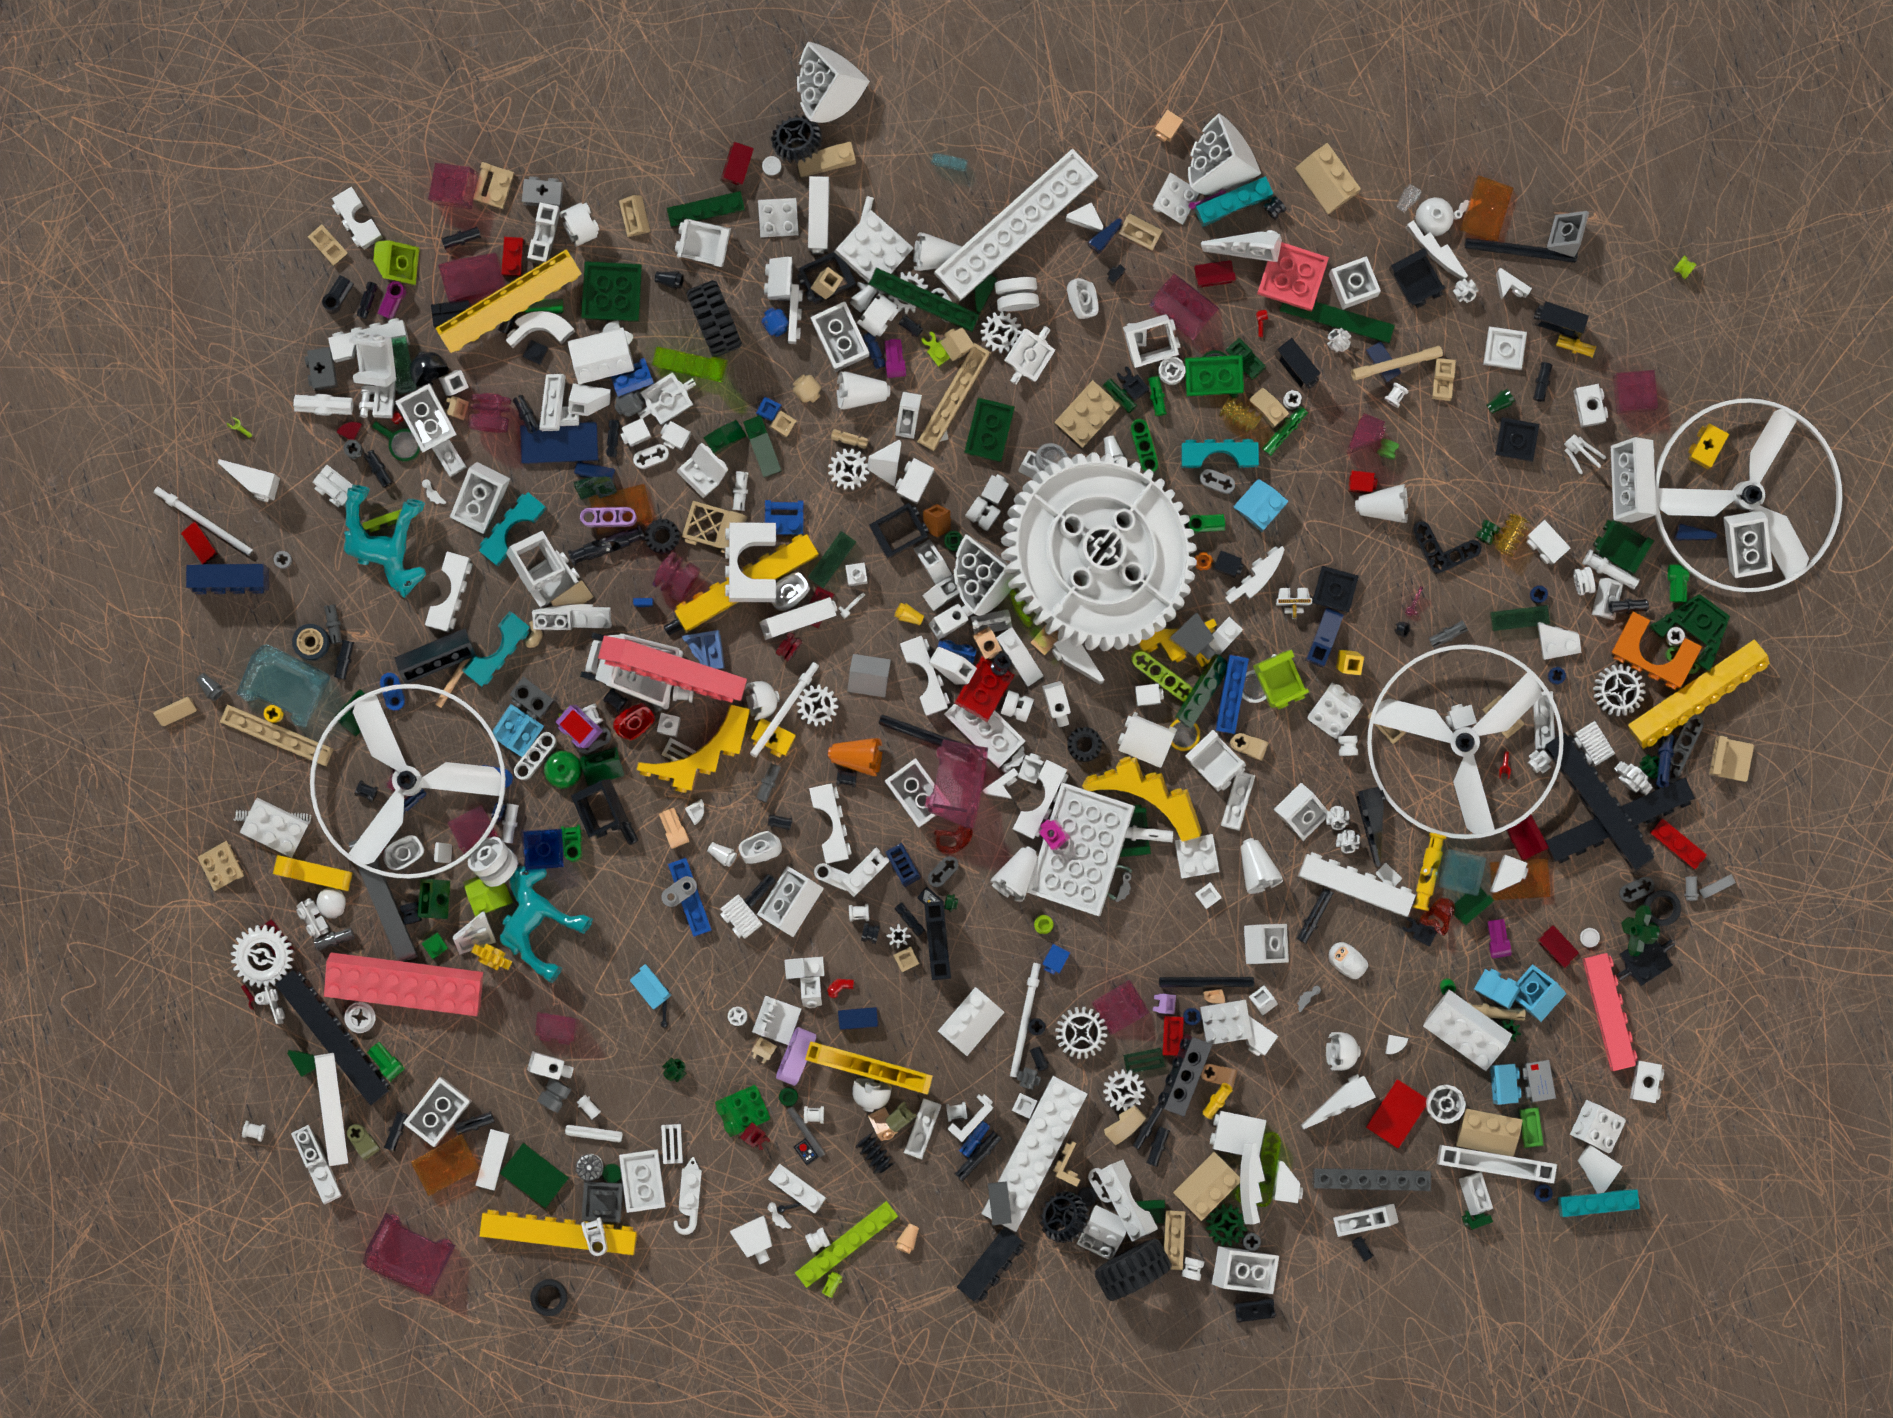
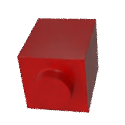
[1348,470,1377,494]

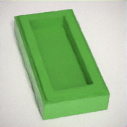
[1519,1107,1544,1148]

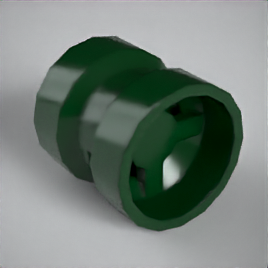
[1475,519,1501,545]
[945,531,963,552]

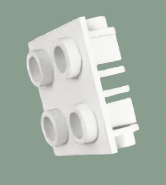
[1153,173,1199,225]
[758,198,798,237]
[255,986,285,1024]
[752,996,801,1045]

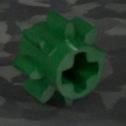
[1639,754,1660,779]
[1502,1020,1521,1042]
[662,1057,687,1082]

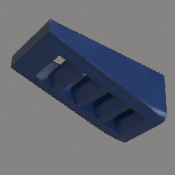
[1088,218,1122,254]
[1674,524,1717,541]
[885,843,921,887]

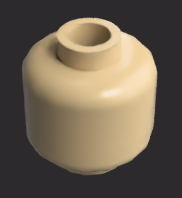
[793,374,821,403]

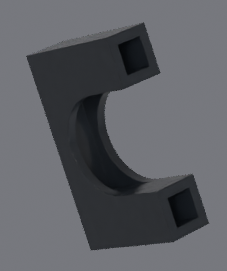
[924,901,951,981]

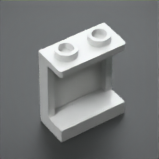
[675,219,731,267]
[349,332,396,387]
[519,550,580,608]
[1117,712,1177,768]
[1185,730,1246,792]
[948,1094,993,1142]
[1210,1111,1266,1155]

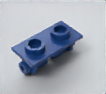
[938,639,977,664]

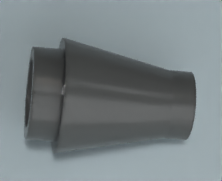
[196,673,224,701]

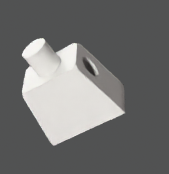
[928,604,973,641]
[1042,681,1071,727]
[527,1051,574,1080]
[730,1215,772,1264]

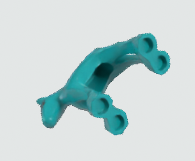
[343,485,426,598]
[500,866,593,983]

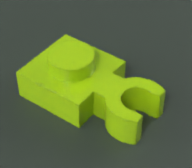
[921,332,950,367]

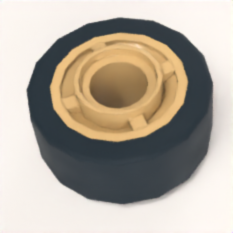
[292,624,330,661]

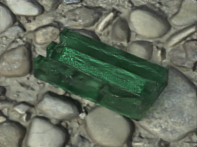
[1123,1048,1165,1074]

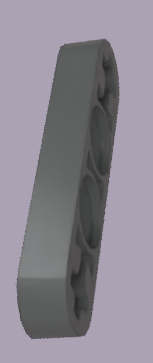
[1664,715,1704,784]

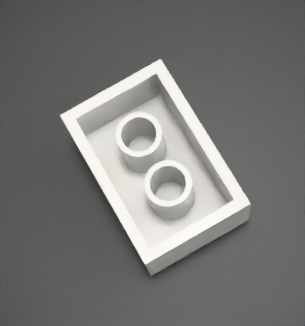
[810,302,870,372]
[1724,510,1773,578]
[885,758,950,828]
[404,1077,472,1147]

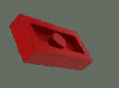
[501,237,524,277]
[1162,1016,1184,1056]

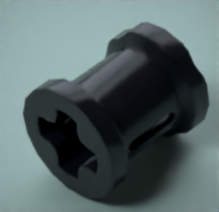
[991,653,1011,676]
[603,688,628,712]
[836,769,857,787]
[354,780,379,803]
[1028,1018,1046,1035]

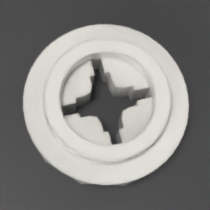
[344,1002,376,1033]

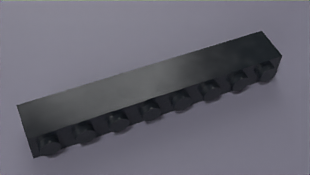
[1545,732,1655,873]
[1545,777,1695,864]
[275,970,391,1106]

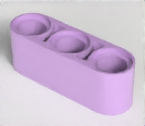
[580,507,637,527]
[776,1027,816,1086]

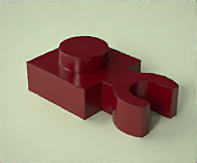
[740,1122,770,1150]

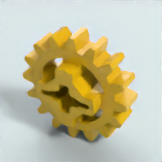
[471,943,512,970]

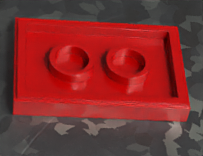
[954,656,1015,722]
[1366,1079,1427,1149]

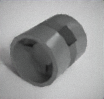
[537,1078,572,1113]

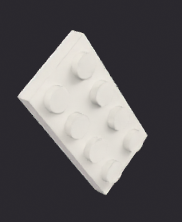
[944,704,1025,768]

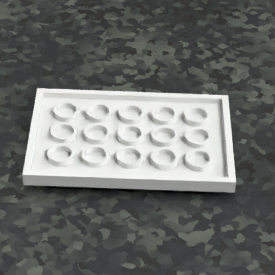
[1027,783,1135,916]

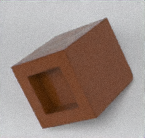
[923,504,951,537]

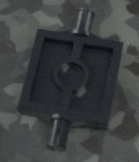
[1616,939,1675,987]

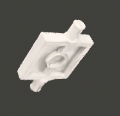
[1004,326,1055,385]
[637,372,696,425]

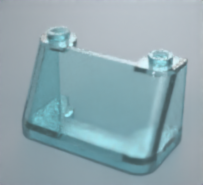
[236,645,330,727]

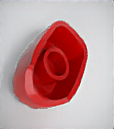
[613,703,655,740]

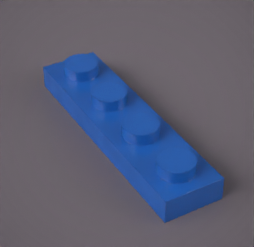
[1215,655,1249,734]
[668,858,712,937]

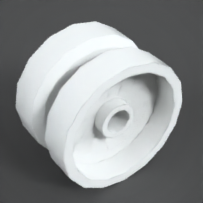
[995,277,1039,312]
[468,837,518,887]

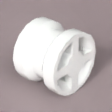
[728,1007,748,1026]

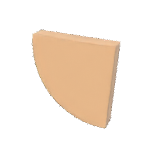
[1203,989,1225,1003]

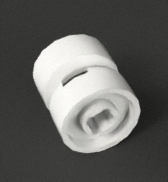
[965,496,1001,531]
[1001,690,1034,722]

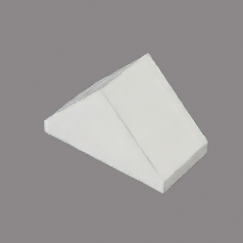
[1066,202,1103,233]

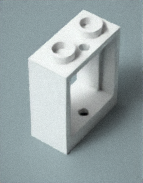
[1123,314,1180,368]
[506,531,566,592]

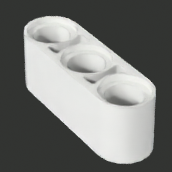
[514,732,557,780]

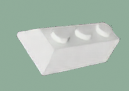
[568,328,634,385]
[757,866,824,937]
[938,987,1004,1056]

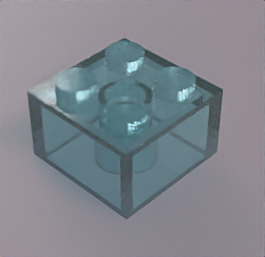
[1438,849,1486,896]

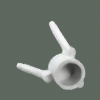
[1564,434,1606,474]

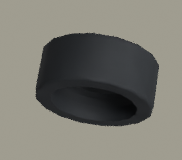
[1643,890,1681,926]
[530,1279,568,1316]

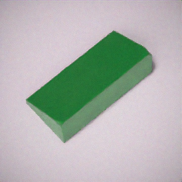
[524,299,564,314]

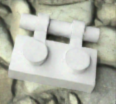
[359,381,396,418]

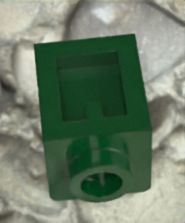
[1461,1210,1493,1230]

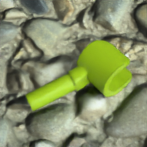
[226,417,252,438]

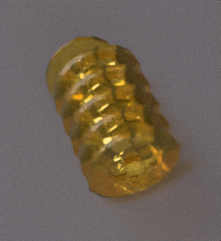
[1219,398,1263,433]
[1493,513,1531,557]

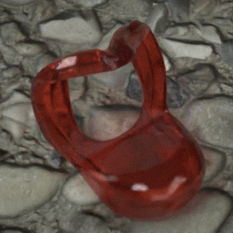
[934,824,973,854]
[1419,898,1455,936]

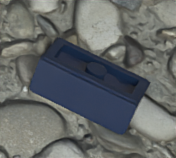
[1365,341,1401,384]
[574,462,615,483]
[838,1007,878,1030]

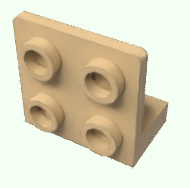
[1709,736,1754,782]
[1053,1141,1080,1187]

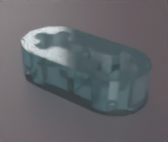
[931,153,968,171]

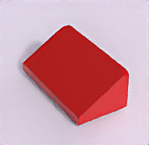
[181,522,218,565]

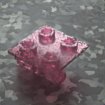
[447,805,498,854]

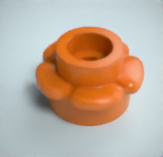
[1195,552,1213,570]

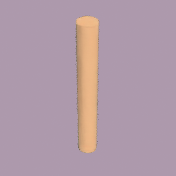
[435,658,471,708]

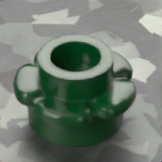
[944,894,958,913]

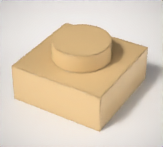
[769,411,796,437]
[894,947,919,972]

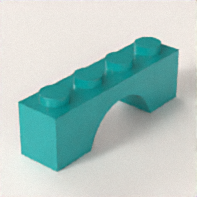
[1195,176,1274,227]
[1181,439,1259,468]
[479,492,547,567]
[462,611,530,687]
[1557,1189,1640,1217]

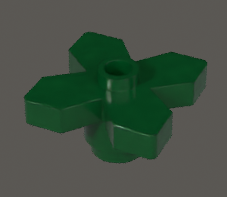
[1621,905,1660,956]

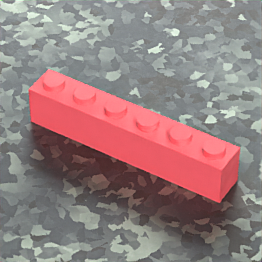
[1582,953,1638,1071]

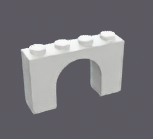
[725,523,776,602]

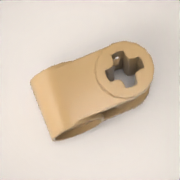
[1230,733,1269,761]

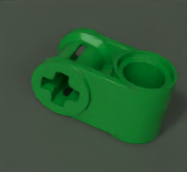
[561,824,582,862]

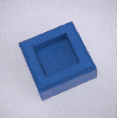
[756,396,782,422]
[633,598,654,607]

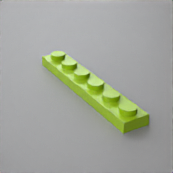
[795,1201,898,1288]

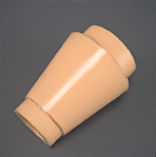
[896,1224,919,1254]

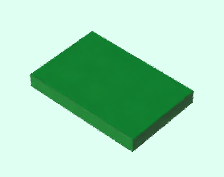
[1185,355,1244,396]

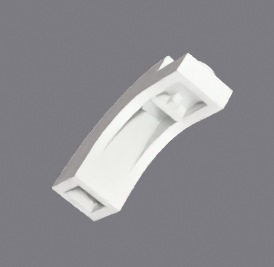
[506,311,575,348]

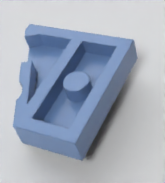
[682,630,725,669]

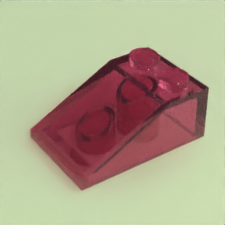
[438,253,505,302]

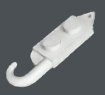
[674,1157,702,1235]

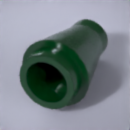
[1486,389,1516,414]

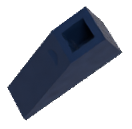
[1305,607,1344,668]

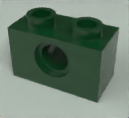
[418,879,451,919]

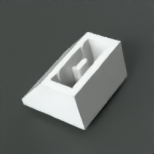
[1077,1205,1127,1260]

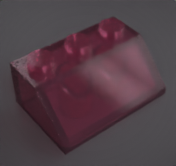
[1149,273,1219,340]

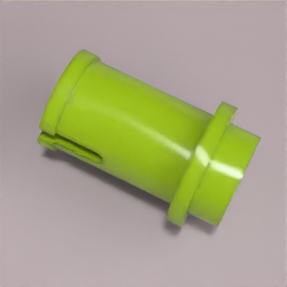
[822,1272,842,1298]

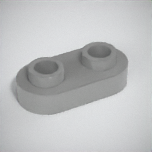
[662,876,697,907]

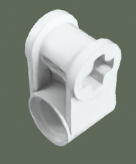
[581,1217,608,1256]

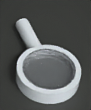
[1242,654,1275,703]

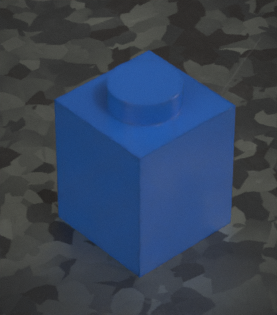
[1042,944,1070,975]

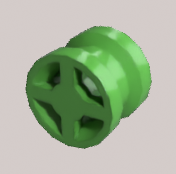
[1376,438,1399,460]

